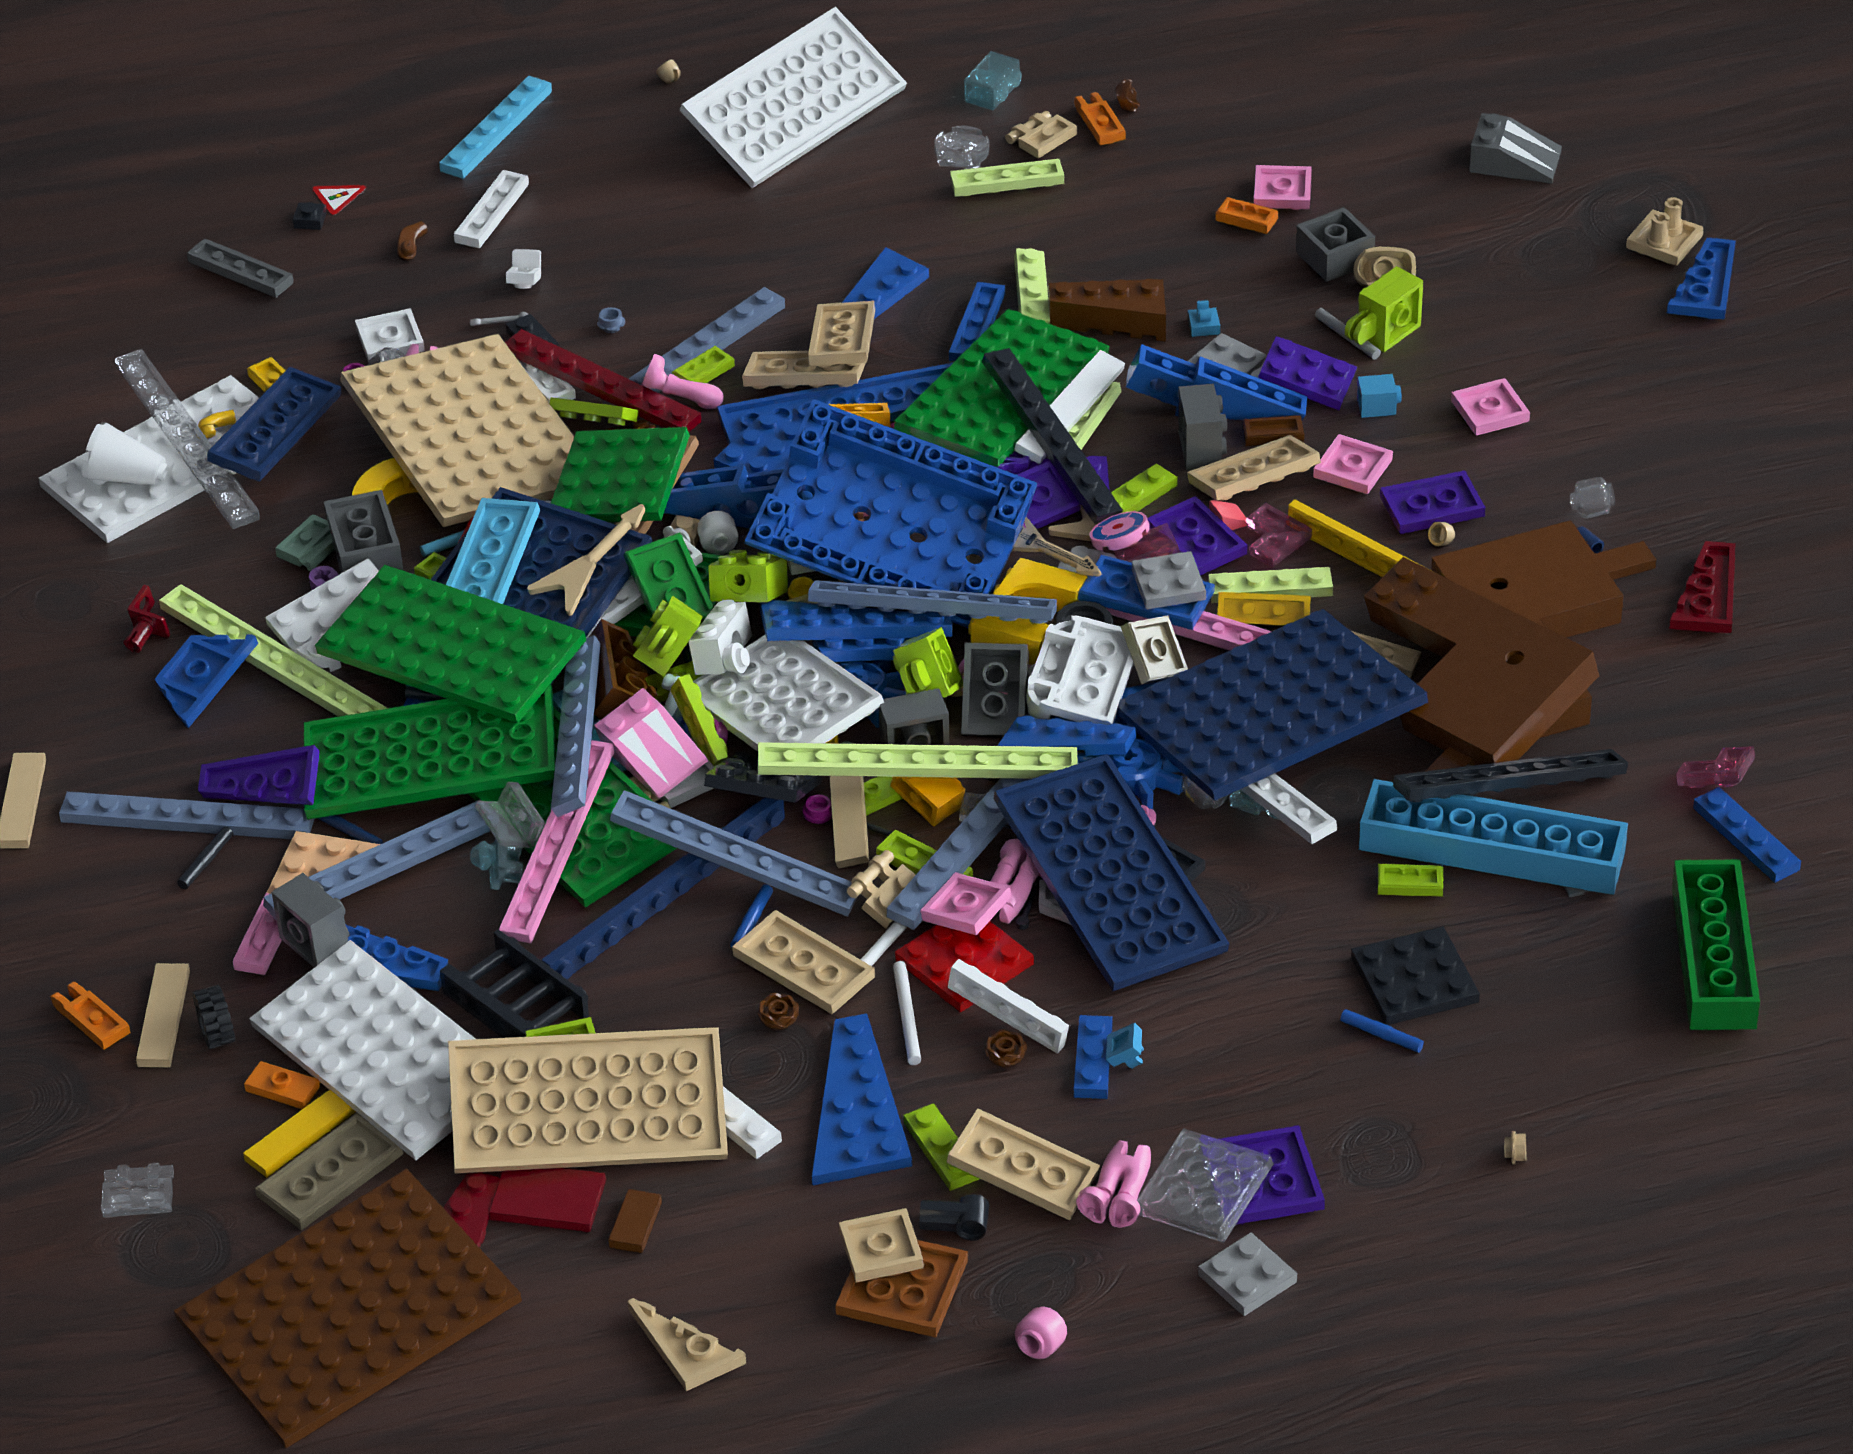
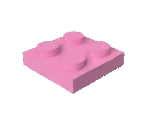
[1254,165,1311,210]
[1451,378,1530,436]
[1313,434,1393,495]
[920,872,1011,935]

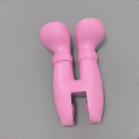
[642,354,724,409]
[990,839,1041,924]
[1076,1140,1151,1228]

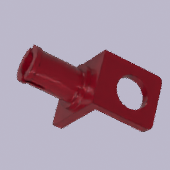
[123,585,170,653]

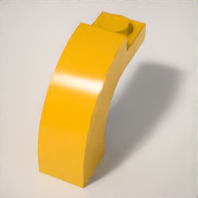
[352,458,418,505]

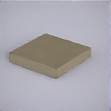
[1121,616,1188,684]

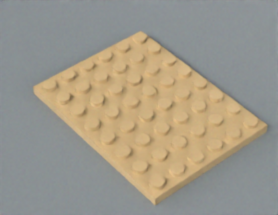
[340,334,574,527]

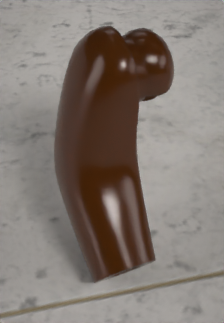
[397,221,428,261]

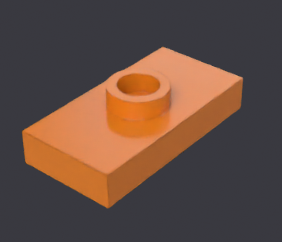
[1215,197,1278,234]
[244,1061,320,1109]

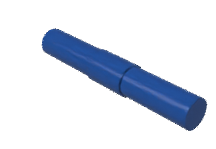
[730,884,773,949]
[1340,1009,1424,1053]

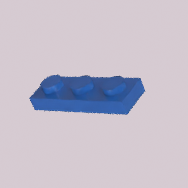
[1074,1015,1113,1099]

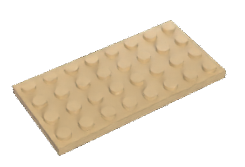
[448,1027,728,1173]

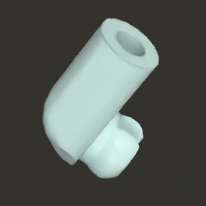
[661,673,680,716]

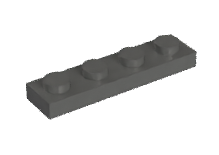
[187,238,294,298]

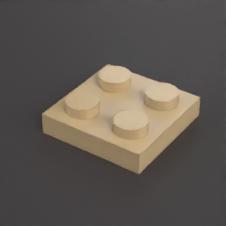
[839,1208,924,1282]

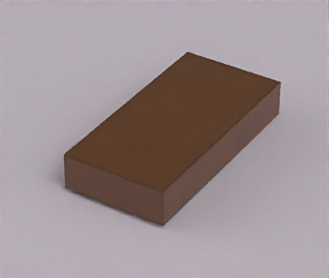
[1242,415,1304,446]
[609,1189,662,1253]

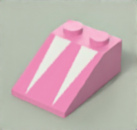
[594,688,708,799]

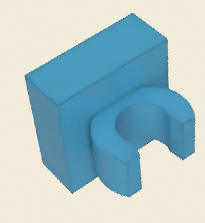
[1188,300,1220,337]
[1106,1022,1144,1068]

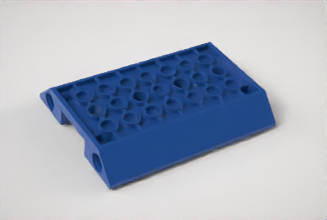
[744,399,1037,628]

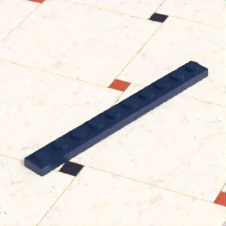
[541,797,785,979]

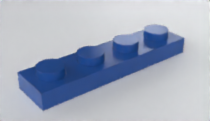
[949,282,1005,362]
[1693,787,1801,883]

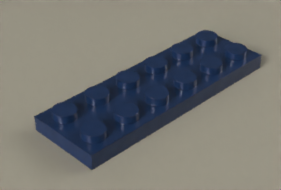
[207,367,341,482]

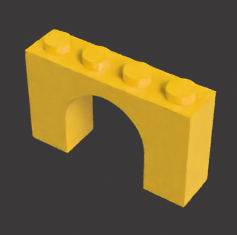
[968,558,1087,665]

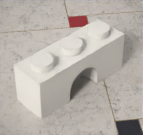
[689,600,752,675]

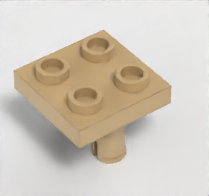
[1626,197,1703,266]

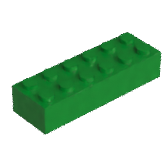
[1672,860,1760,1030]

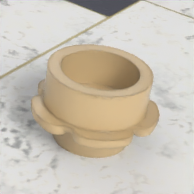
[1504,1131,1527,1165]

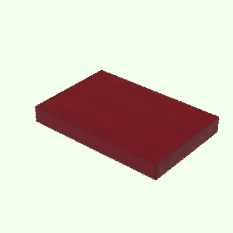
[489,1168,606,1232]

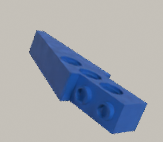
[1125,344,1308,420]
[664,465,814,529]

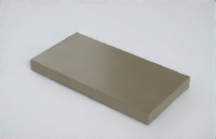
[255,1113,403,1231]

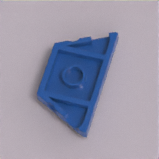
[155,634,258,728]

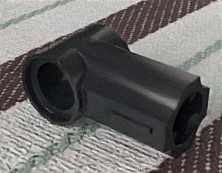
[919,1194,990,1241]

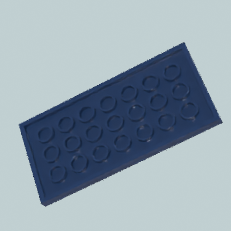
[993,754,1230,991]

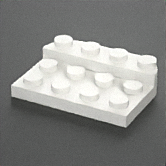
[265,558,379,672]
[1026,616,1134,725]

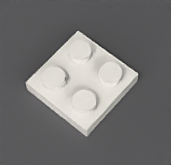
[355,308,425,363]

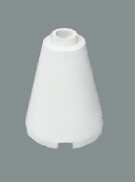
[82,422,169,485]

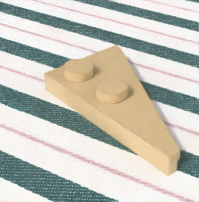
[628,1298,746,1391]

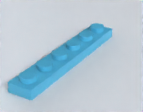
[439,76,552,179]

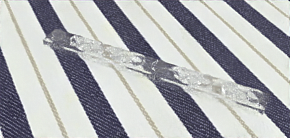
[115,349,260,529]

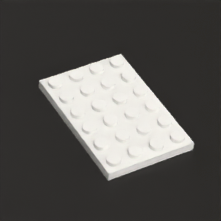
[693,634,884,751]

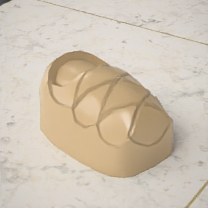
[1353,247,1416,287]

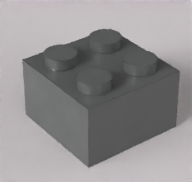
[1296,207,1375,282]
[1178,384,1227,470]
[878,688,950,745]
[271,873,350,968]

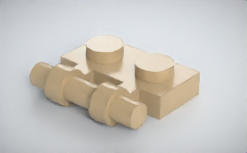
[1005,111,1077,159]
[846,850,916,929]

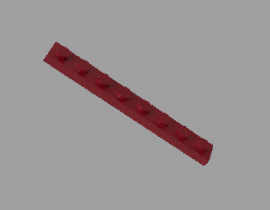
[505,329,702,432]

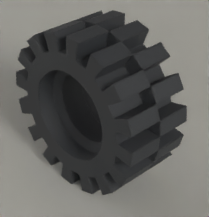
[192,985,235,1049]

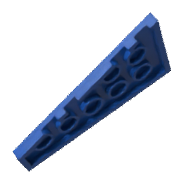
[759,600,952,641]
[812,1013,912,1186]

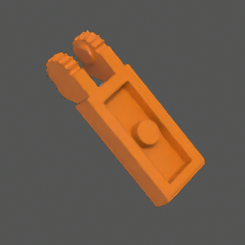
[1074,92,1126,145]
[51,981,131,1050]

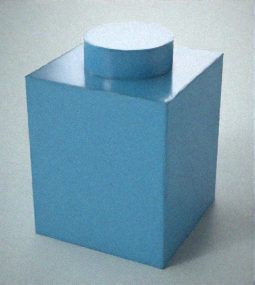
[1357,374,1402,418]

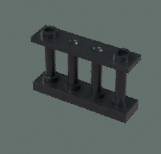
[439,929,589,1038]

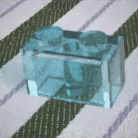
[964,51,1022,111]

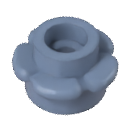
[597,307,625,333]

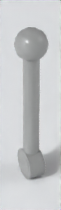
[470,312,528,326]

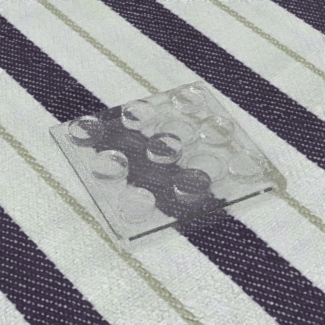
[1137,1128,1274,1243]

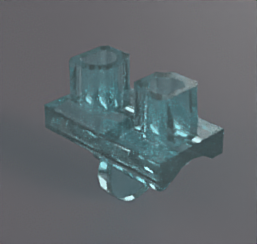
[470,826,523,890]

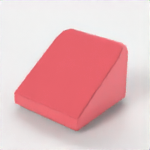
[1209,500,1249,530]

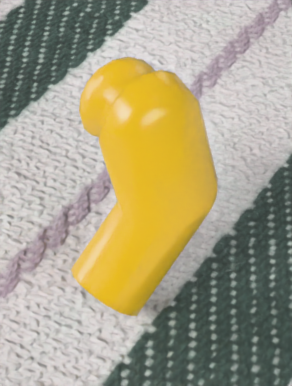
[198,410,236,439]

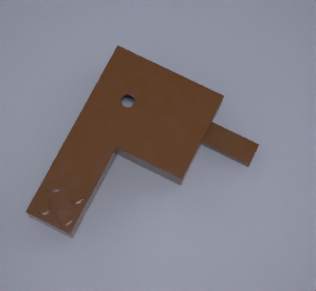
[1431,520,1656,738]
[1364,557,1599,772]

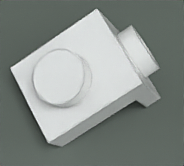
[506,249,541,288]

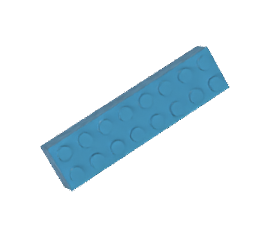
[1359,779,1628,895]

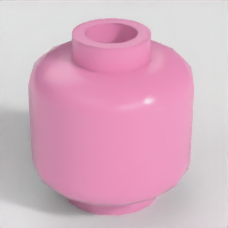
[1015,1306,1067,1359]

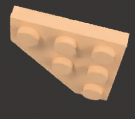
[267,831,380,894]

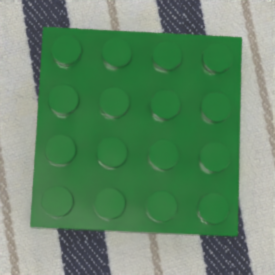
[551,427,690,522]

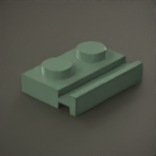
[275,514,335,572]

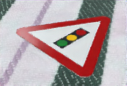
[312,185,366,215]

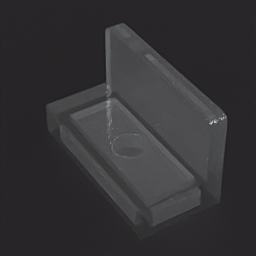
[475,782,545,848]

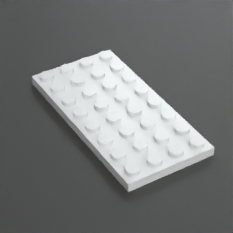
[679,7,907,188]
[39,375,259,543]
[249,940,475,1160]

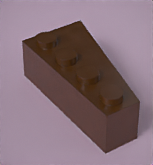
[1049,278,1166,342]
[589,619,664,720]

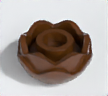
[1115,78,1140,112]
[757,993,799,1030]
[984,1029,1027,1068]

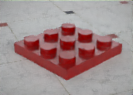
[895,921,1034,1013]

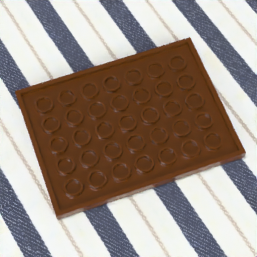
[174,1169,522,1448]

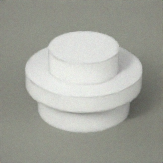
[723,642,750,674]

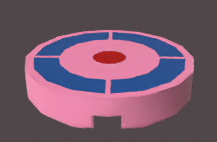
[1090,511,1149,551]

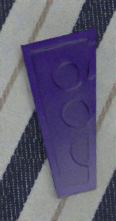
[198,745,320,805]

